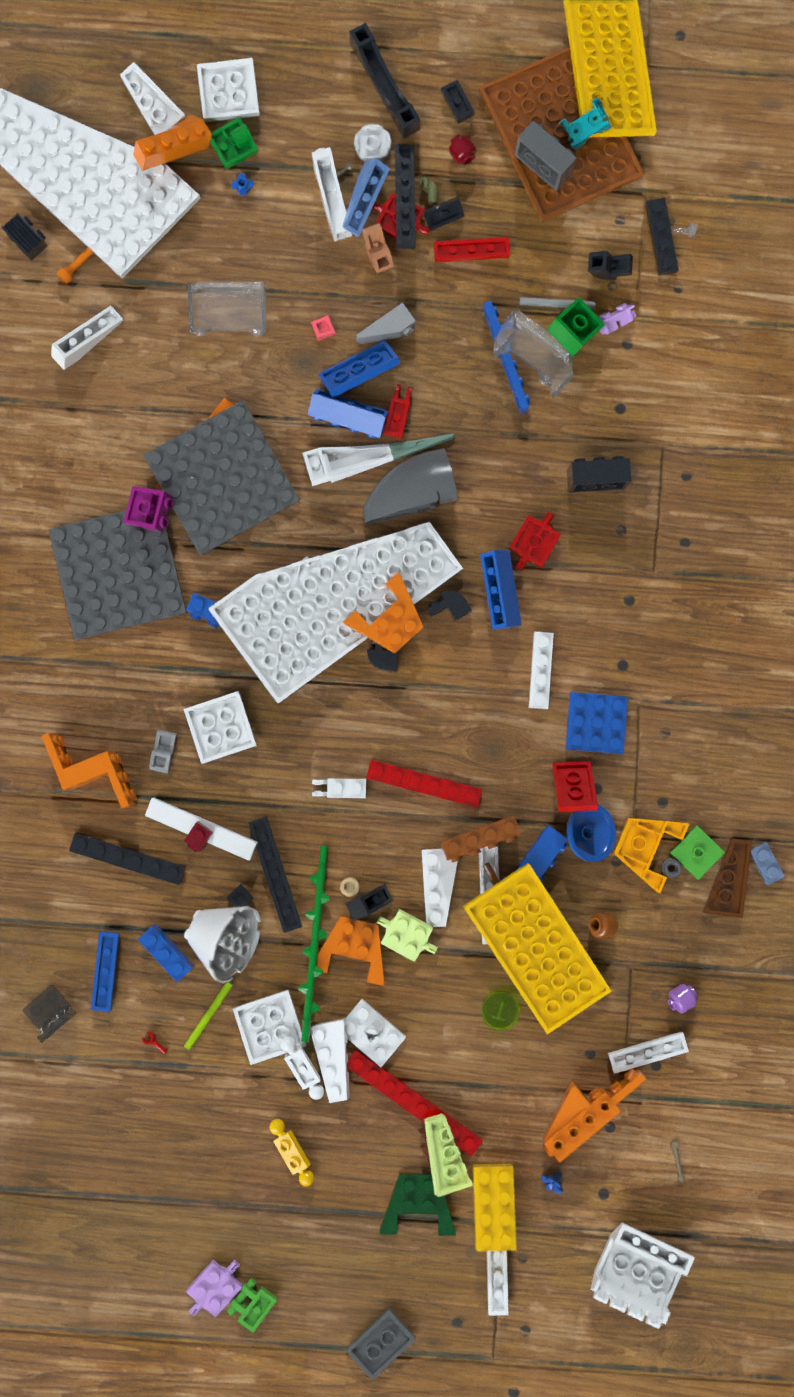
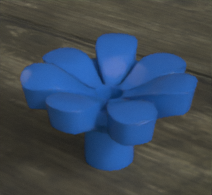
[541,1171,563,1194]

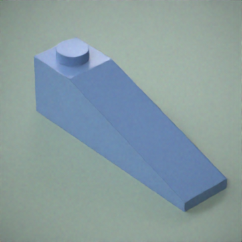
[342,158,390,237]

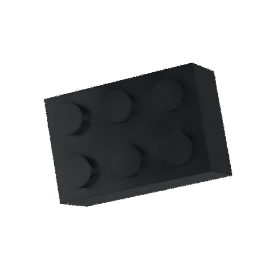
[567,456,631,493]

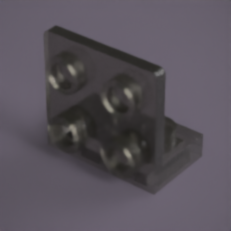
[22,985,77,1043]

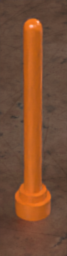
[56,247,94,284]

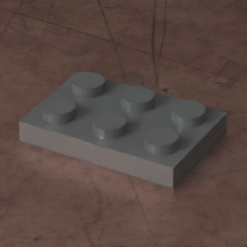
[346,1307,416,1380]

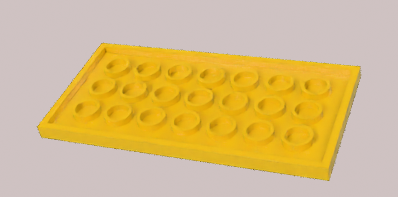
[563,0,657,137]
[463,863,612,1034]

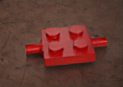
[372,193,430,239]
[509,512,561,571]

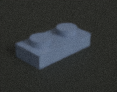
[750,842,785,885]

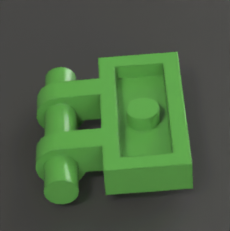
[227,1278,277,1333]

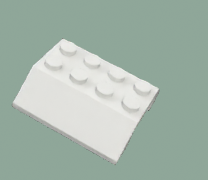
[591,1223,695,1329]

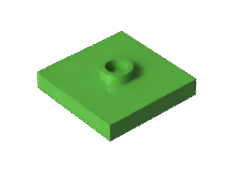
[669,825,725,880]

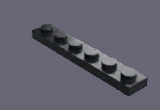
[395,144,416,249]
[248,816,303,933]
[69,832,186,885]

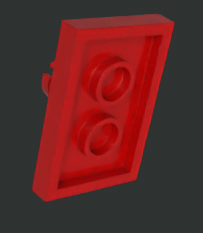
[552,761,598,812]

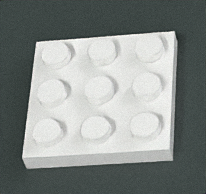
[197,58,260,122]
[184,691,257,764]
[233,989,307,1065]

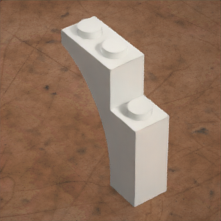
[312,147,352,241]

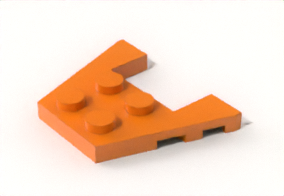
[342,572,423,653]
[316,916,384,986]

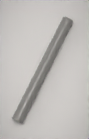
[519,297,595,309]

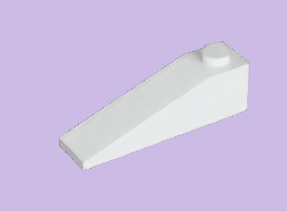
[51,306,123,370]

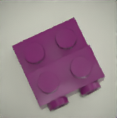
[123,486,174,532]

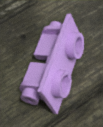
[599,303,636,335]

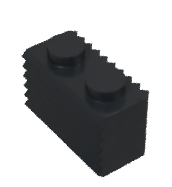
[2,213,47,261]

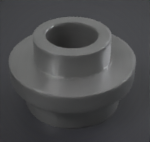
[662,858,681,878]

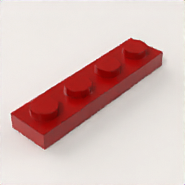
[434,237,510,263]

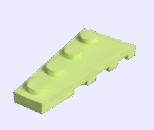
[424,1114,473,1197]

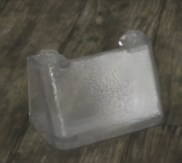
[187,281,267,336]

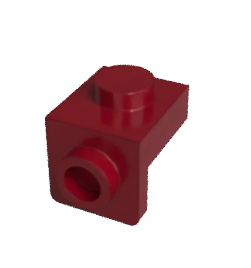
[184,821,214,852]

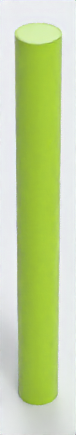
[184,981,234,1050]

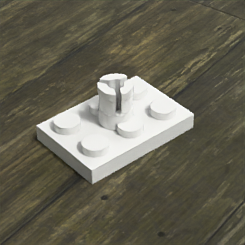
[345,999,406,1067]

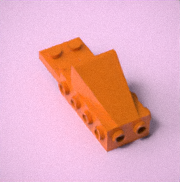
[543,1068,646,1163]

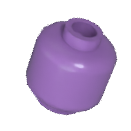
[667,984,698,1013]

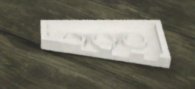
[120,62,186,135]

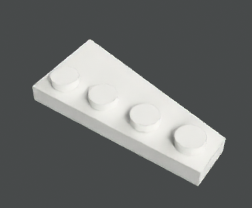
[422,848,458,927]
[310,1018,350,1103]

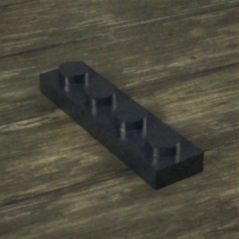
[645,198,679,276]

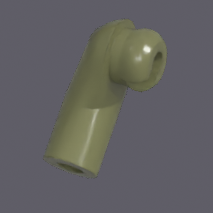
[419,177,438,205]

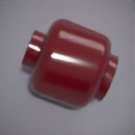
[448,135,476,165]

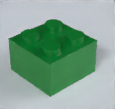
[547,297,605,356]

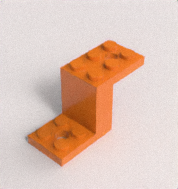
[41,733,137,809]

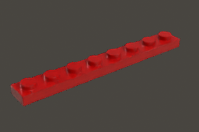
[347,1049,483,1157]

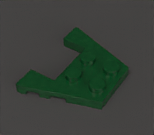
[380,1173,456,1236]

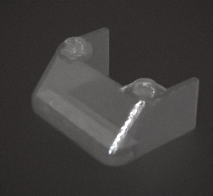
[493,309,574,398]

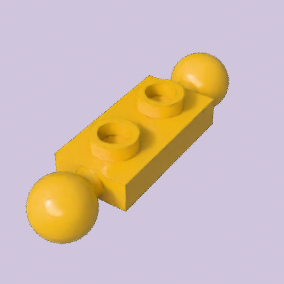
[269,1119,314,1186]

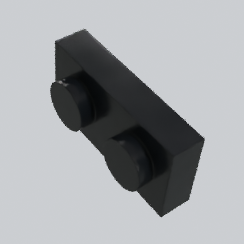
[441,80,475,124]
[423,197,465,231]

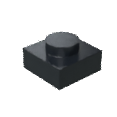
[226,884,254,907]

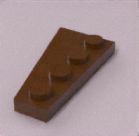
[703,838,752,918]

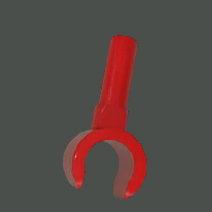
[142,1032,167,1054]

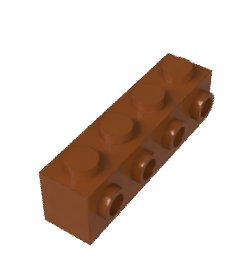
[440,815,521,863]

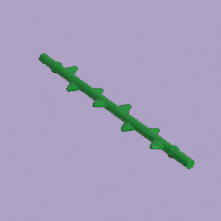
[298,846,331,1042]

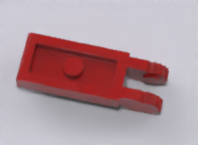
[383,384,412,439]

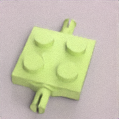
[376,909,438,962]

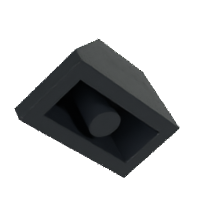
[346,884,393,921]

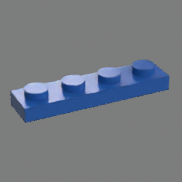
[91,931,120,1012]

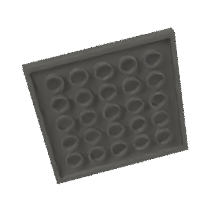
[143,400,300,556]
[49,511,187,640]

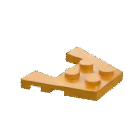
[613,818,689,893]

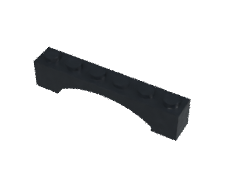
[349,23,420,139]

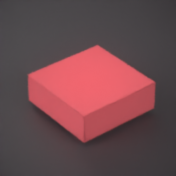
[311,315,336,341]

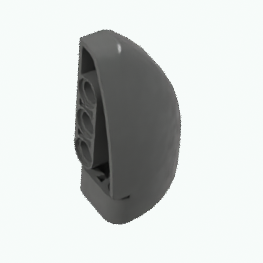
[363,448,457,525]

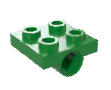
[210,117,259,170]

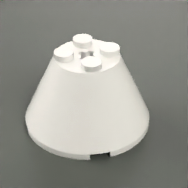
[185,906,261,983]

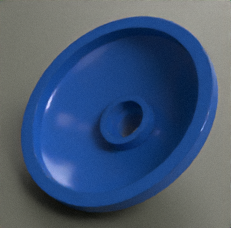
[567,805,616,862]

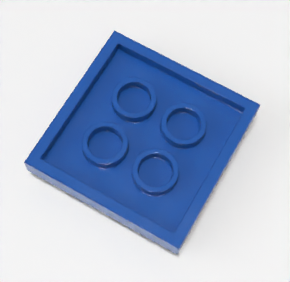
[565,692,628,754]

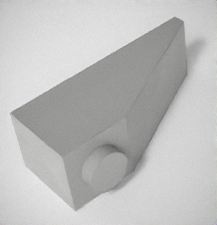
[356,303,416,344]

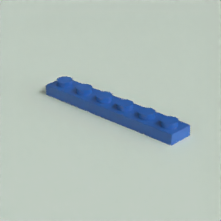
[483,301,531,414]

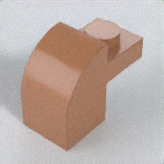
[362,223,394,274]

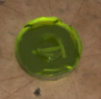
[481,991,520,1031]

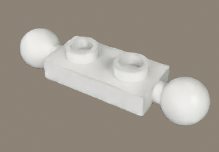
[280,1036,324,1100]

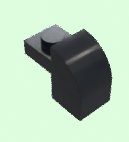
[588,251,633,280]
[427,590,472,622]
[367,640,398,672]

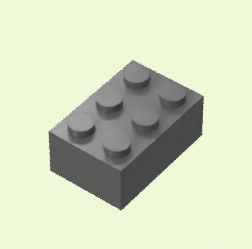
[514,121,576,191]

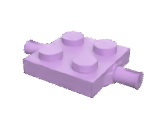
[186,1259,242,1318]

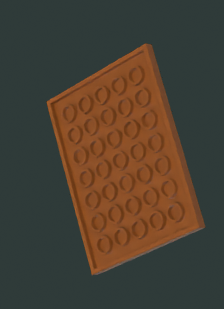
[479,46,644,223]

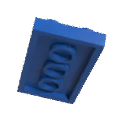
[318,340,400,398]

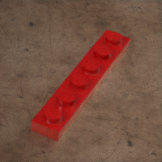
[366,760,482,808]

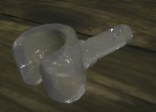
[671,223,698,238]

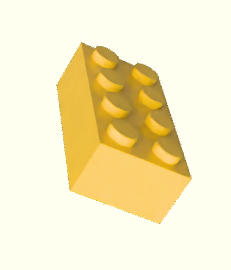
[472,1164,516,1251]

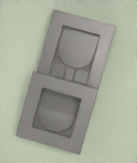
[149,730,177,773]

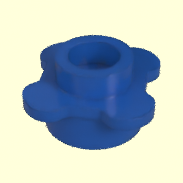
[231,173,254,196]

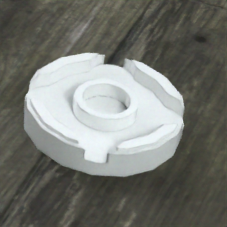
[354,124,391,161]

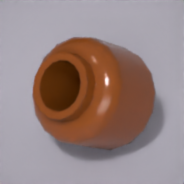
[589,913,618,938]

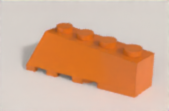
[133,115,212,171]

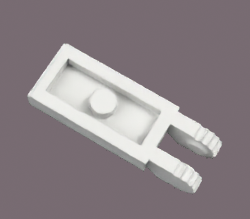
[312,778,366,798]

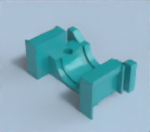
[559,97,612,151]

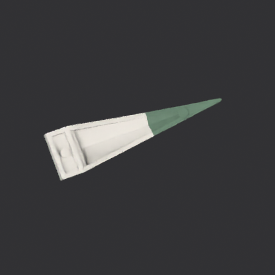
[303,434,455,486]

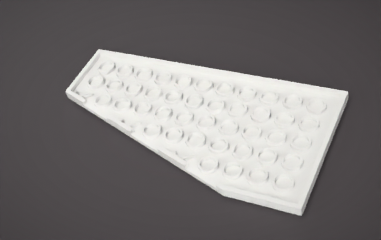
[0,88,201,279]
[208,522,463,703]

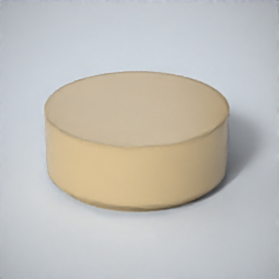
[340,877,360,897]

